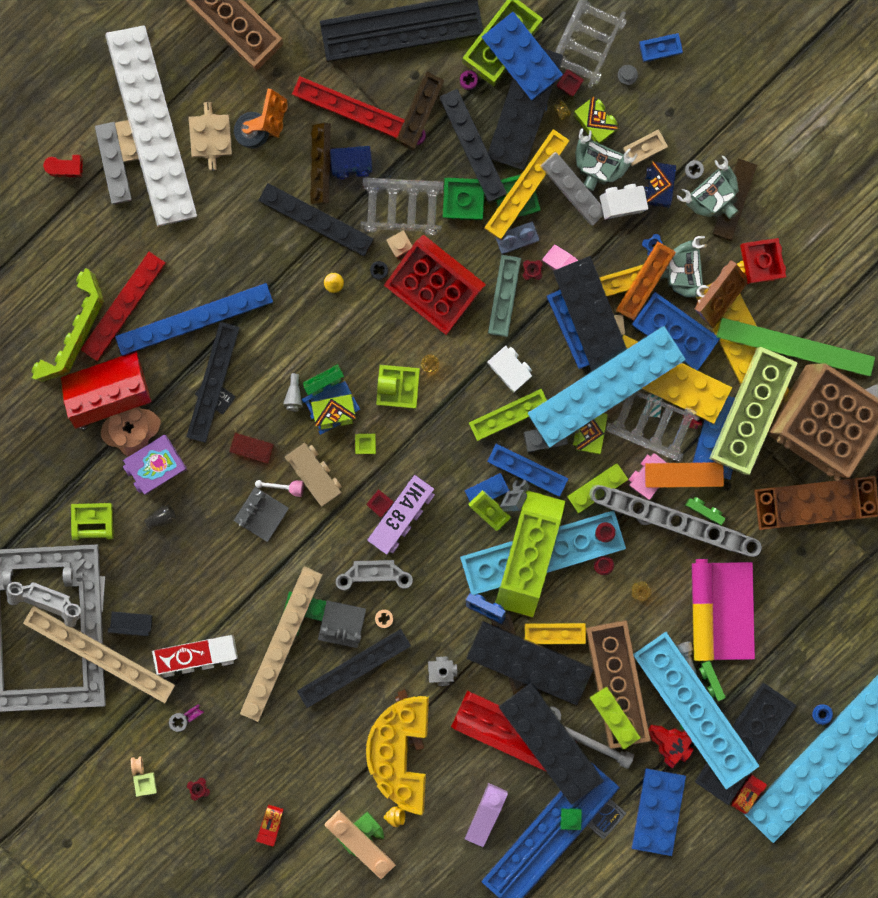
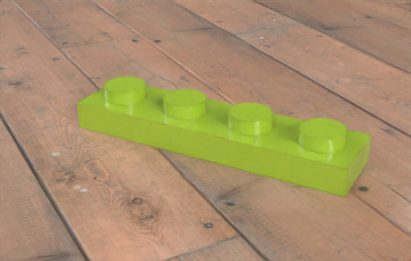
[469,389,547,441]

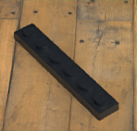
[439,89,507,204]
[258,183,374,257]
[186,322,240,443]
[297,629,411,708]

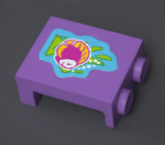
[123,435,188,495]

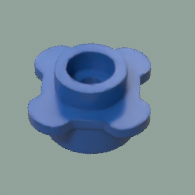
[642,234,664,256]

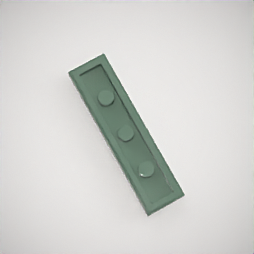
[488,255,521,337]

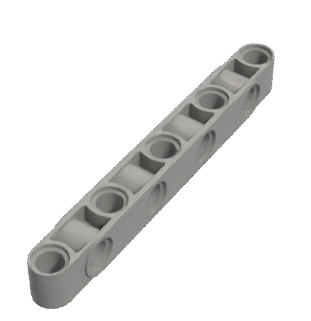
[589,485,762,557]

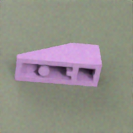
[465,783,508,847]

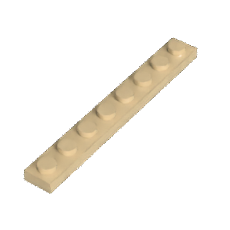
[240,566,323,722]
[23,606,175,703]

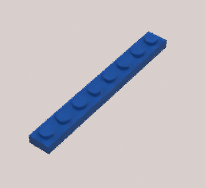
[115,283,273,356]

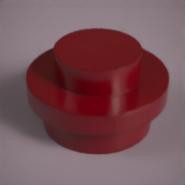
[595,522,616,542]
[594,555,614,575]

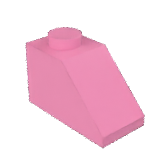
[542,245,578,270]

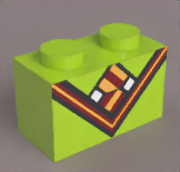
[573,97,618,144]
[311,394,356,430]
[573,413,608,454]

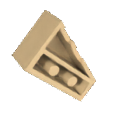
[285,443,342,507]

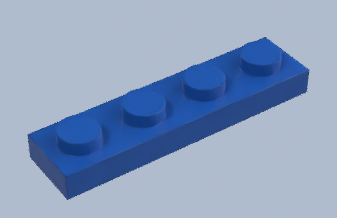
[546,290,589,369]
[487,444,568,497]

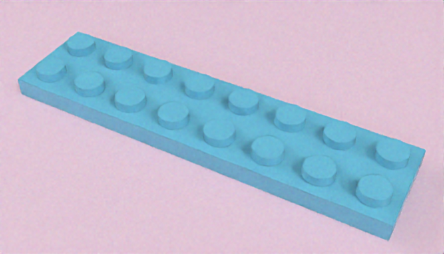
[527,326,686,447]
[460,510,626,595]
[633,632,760,789]

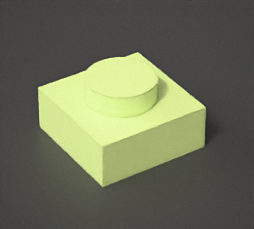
[133,772,157,796]

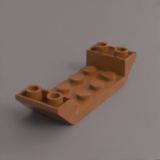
[754,476,878,530]

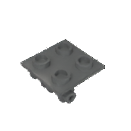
[234,487,289,542]
[318,600,366,648]

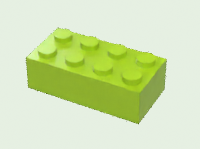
[462,0,543,87]

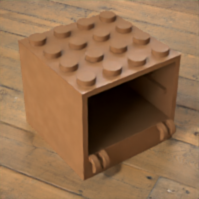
[767,363,878,481]

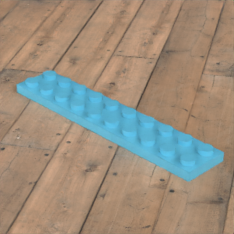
[744,675,878,843]

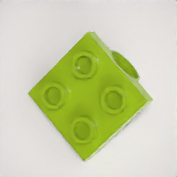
[376,365,420,409]

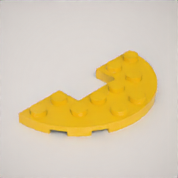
[366,696,429,815]

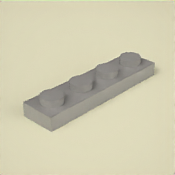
[95,122,132,205]
[540,152,604,225]

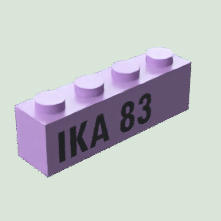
[367,475,435,554]

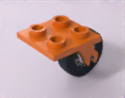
[234,88,288,148]

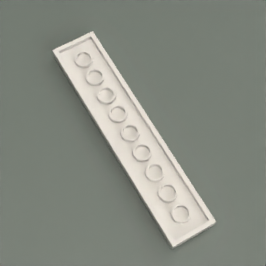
[105,25,197,226]

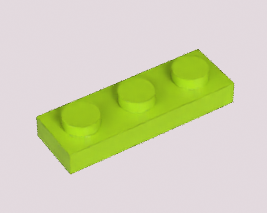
[567,463,628,513]
[589,686,640,749]

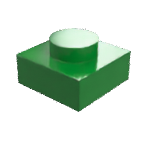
[560,808,582,830]

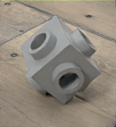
[428,657,457,686]

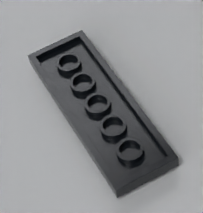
[488,48,564,170]
[553,256,627,371]
[466,621,593,705]
[499,682,604,805]
[694,682,797,805]

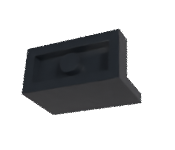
[108,611,153,636]

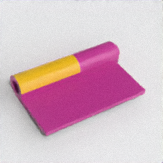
[692,559,755,661]

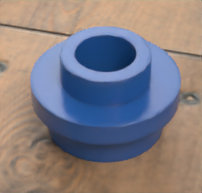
[812,704,833,725]

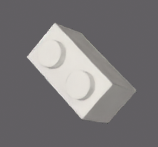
[600,184,648,219]
[487,346,532,393]

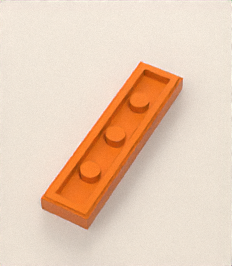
[616,242,676,320]

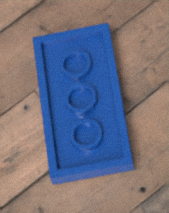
[482,12,563,101]
[632,292,720,371]
[692,396,735,480]
[631,768,686,856]

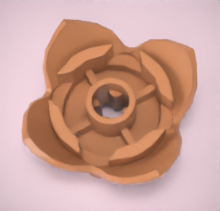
[101,407,161,457]

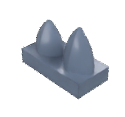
[495,221,539,255]

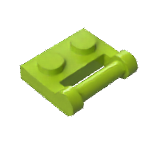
[71,503,114,540]

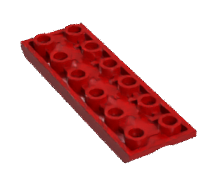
[451,690,577,771]

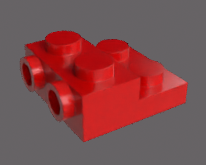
[740,238,786,284]

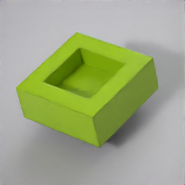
[355,434,376,454]

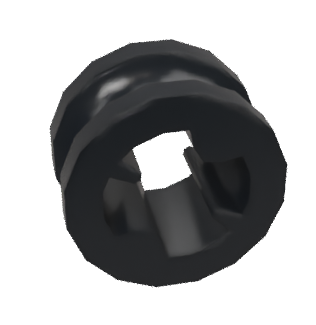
[370,261,388,280]

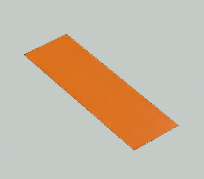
[645,462,724,488]

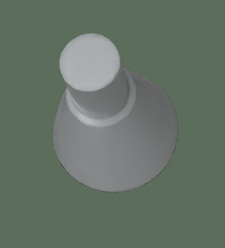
[283,373,303,411]

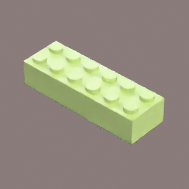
[709,347,797,475]

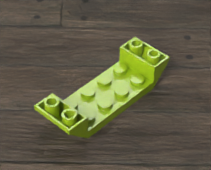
[31,268,104,382]
[495,490,565,617]

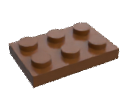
[695,261,747,329]

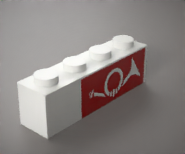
[152,634,238,677]

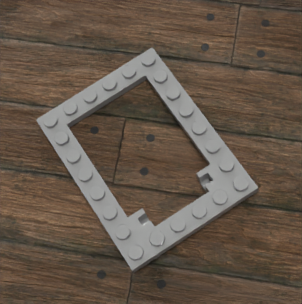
[0,545,106,712]

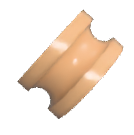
[375,610,393,628]
[131,756,144,776]

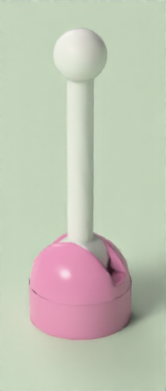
[255,480,304,497]

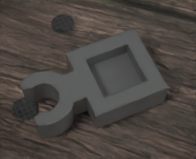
[500,480,530,512]

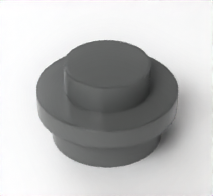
[618,65,638,85]

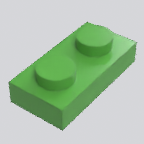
[684,497,725,525]
[699,661,726,701]

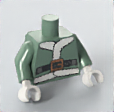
[575,129,638,191]
[677,156,739,219]
[660,236,709,297]

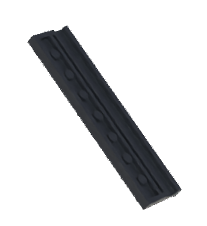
[320,0,483,62]

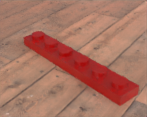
[292,76,404,138]
[80,251,166,361]

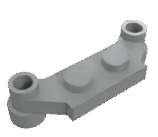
[336,560,413,590]
[6,582,81,627]

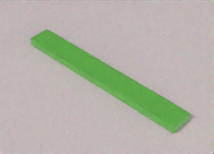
[716,318,875,377]

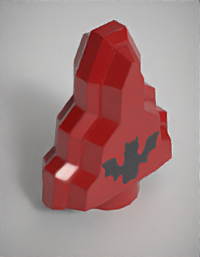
[648,725,694,768]

